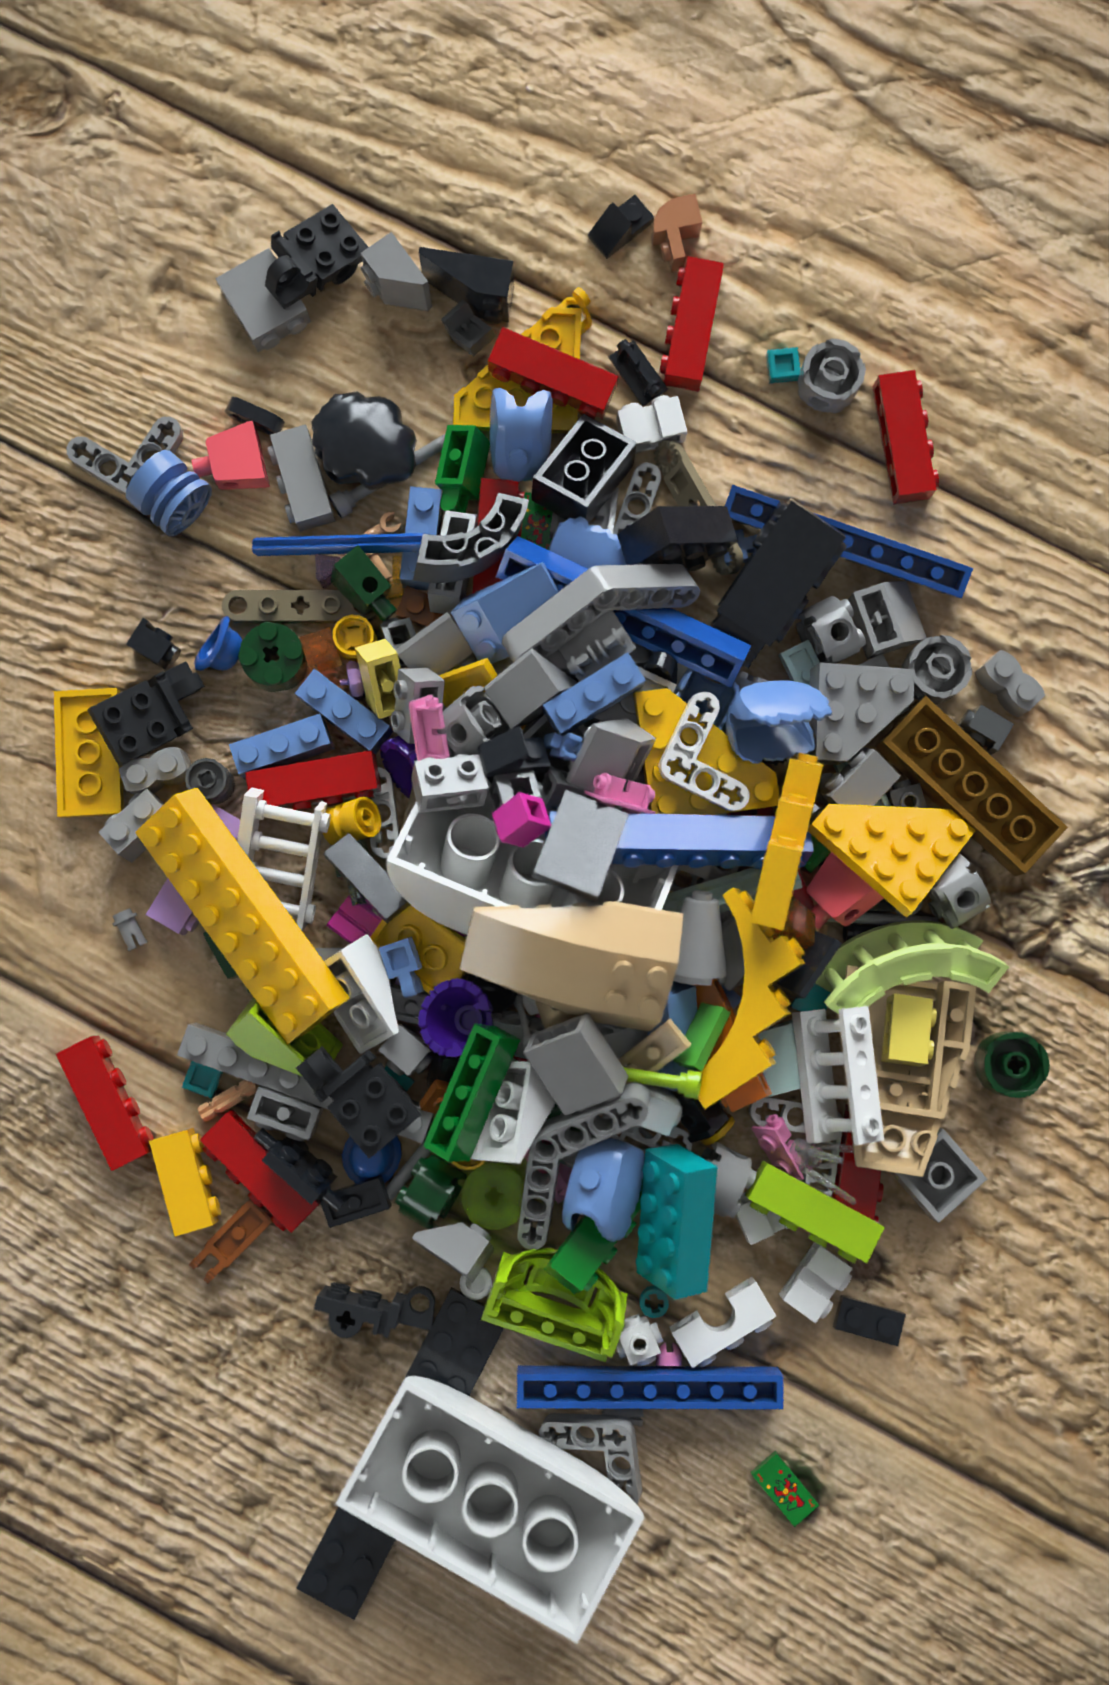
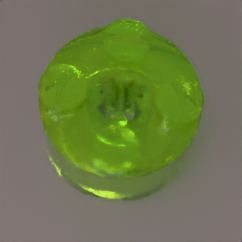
[461,1161,525,1230]

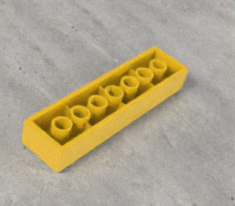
[135,787,350,1044]

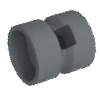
[185,758,235,805]

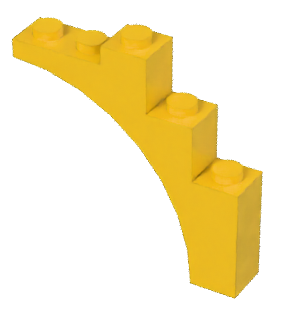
[750,753,823,930]
[697,887,805,1109]

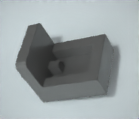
[442,300,496,357]

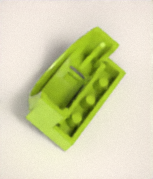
[481,1248,628,1363]

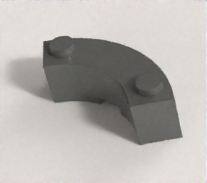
[413,492,529,583]

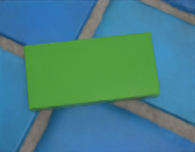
[672,1002,730,1072]

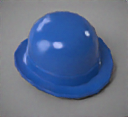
[194,616,243,671]
[342,1136,402,1183]

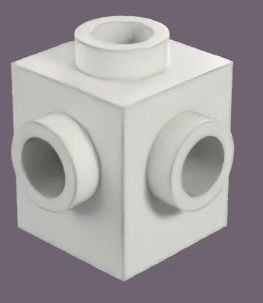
[616,1314,663,1367]

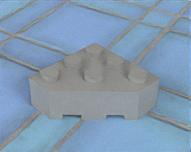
[807,663,915,765]

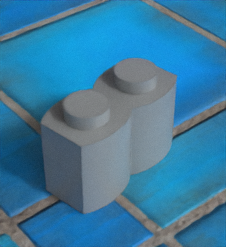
[975,650,1045,717]
[119,747,191,795]

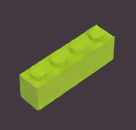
[745,1160,885,1264]

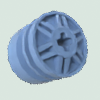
[126,450,212,536]

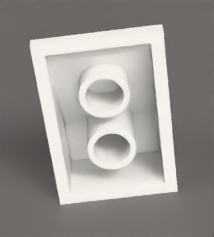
[324,934,399,1054]
[471,1061,556,1164]

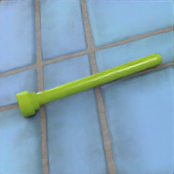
[623,1067,702,1099]

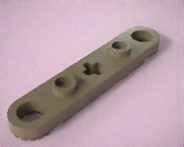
[654,440,743,575]
[222,590,377,624]

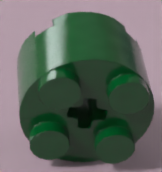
[238,622,308,692]
[974,1031,1050,1098]
[394,1155,467,1229]

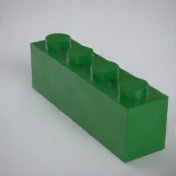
[423,1024,520,1162]
[544,1178,643,1294]

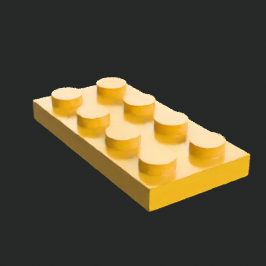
[54,688,124,818]

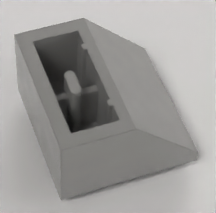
[848,581,927,659]
[565,718,657,792]

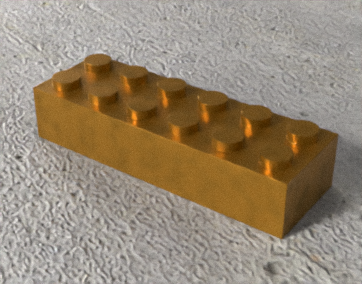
[875,696,1068,877]

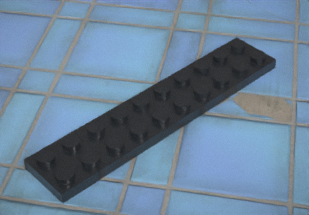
[296,1287,504,1620]

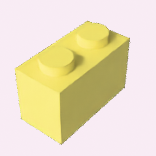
[355,639,401,719]
[881,993,937,1067]

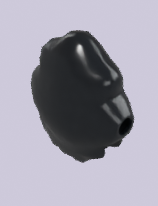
[311,391,417,490]

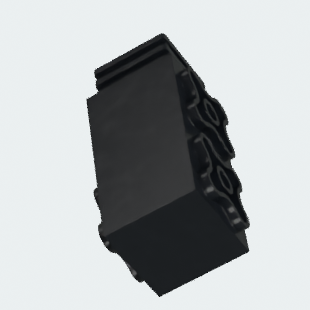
[710,497,847,669]

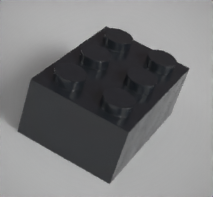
[531,414,637,524]
[617,506,738,571]

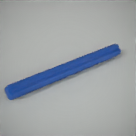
[252,533,427,556]

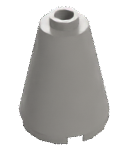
[673,891,727,985]

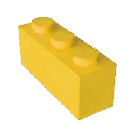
[149,1127,221,1236]

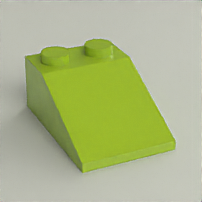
[226,998,343,1077]

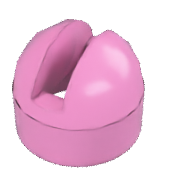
[656,1343,682,1366]

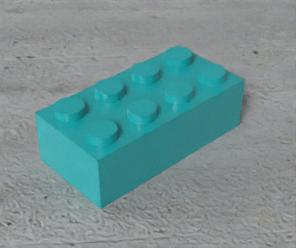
[636,1144,718,1300]

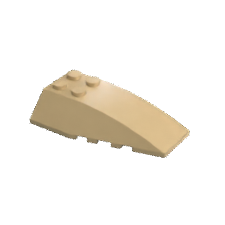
[460,902,683,1031]
[839,965,976,1177]

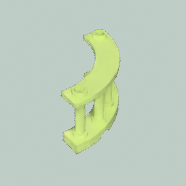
[816,920,1009,1014]

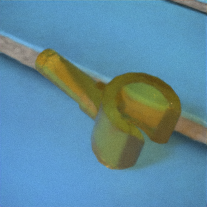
[388,555,404,600]

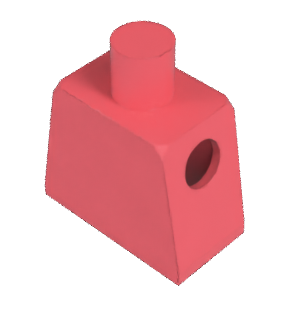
[192,421,270,490]
[805,852,884,929]

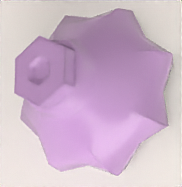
[340,661,365,700]

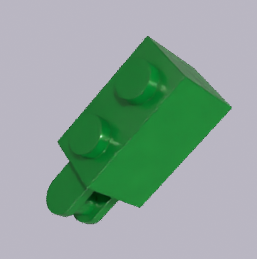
[435,425,490,513]

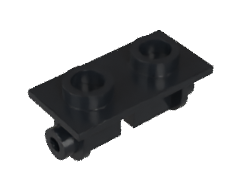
[608,339,668,407]

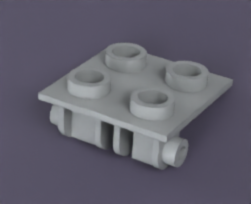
[559,610,637,682]

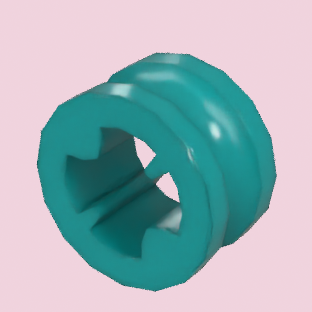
[639,1285,669,1318]

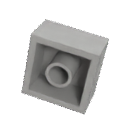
[890,1128,987,1223]

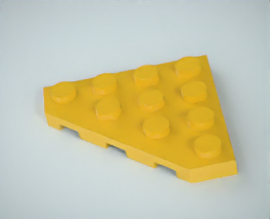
[453,307,582,434]
[633,688,780,815]
[808,804,976,918]

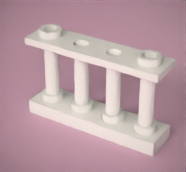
[237,788,331,932]
[792,1006,884,1145]

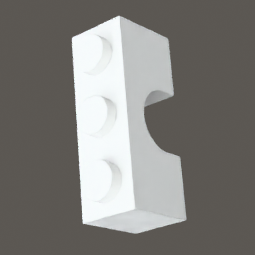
[670,1277,777,1368]

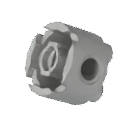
[797,339,866,413]
[796,596,866,664]
[902,635,972,705]
[437,686,511,756]
[928,853,991,929]
[700,1141,757,1218]

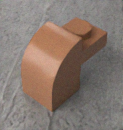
[652,193,703,272]

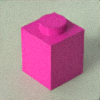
[492,792,551,848]

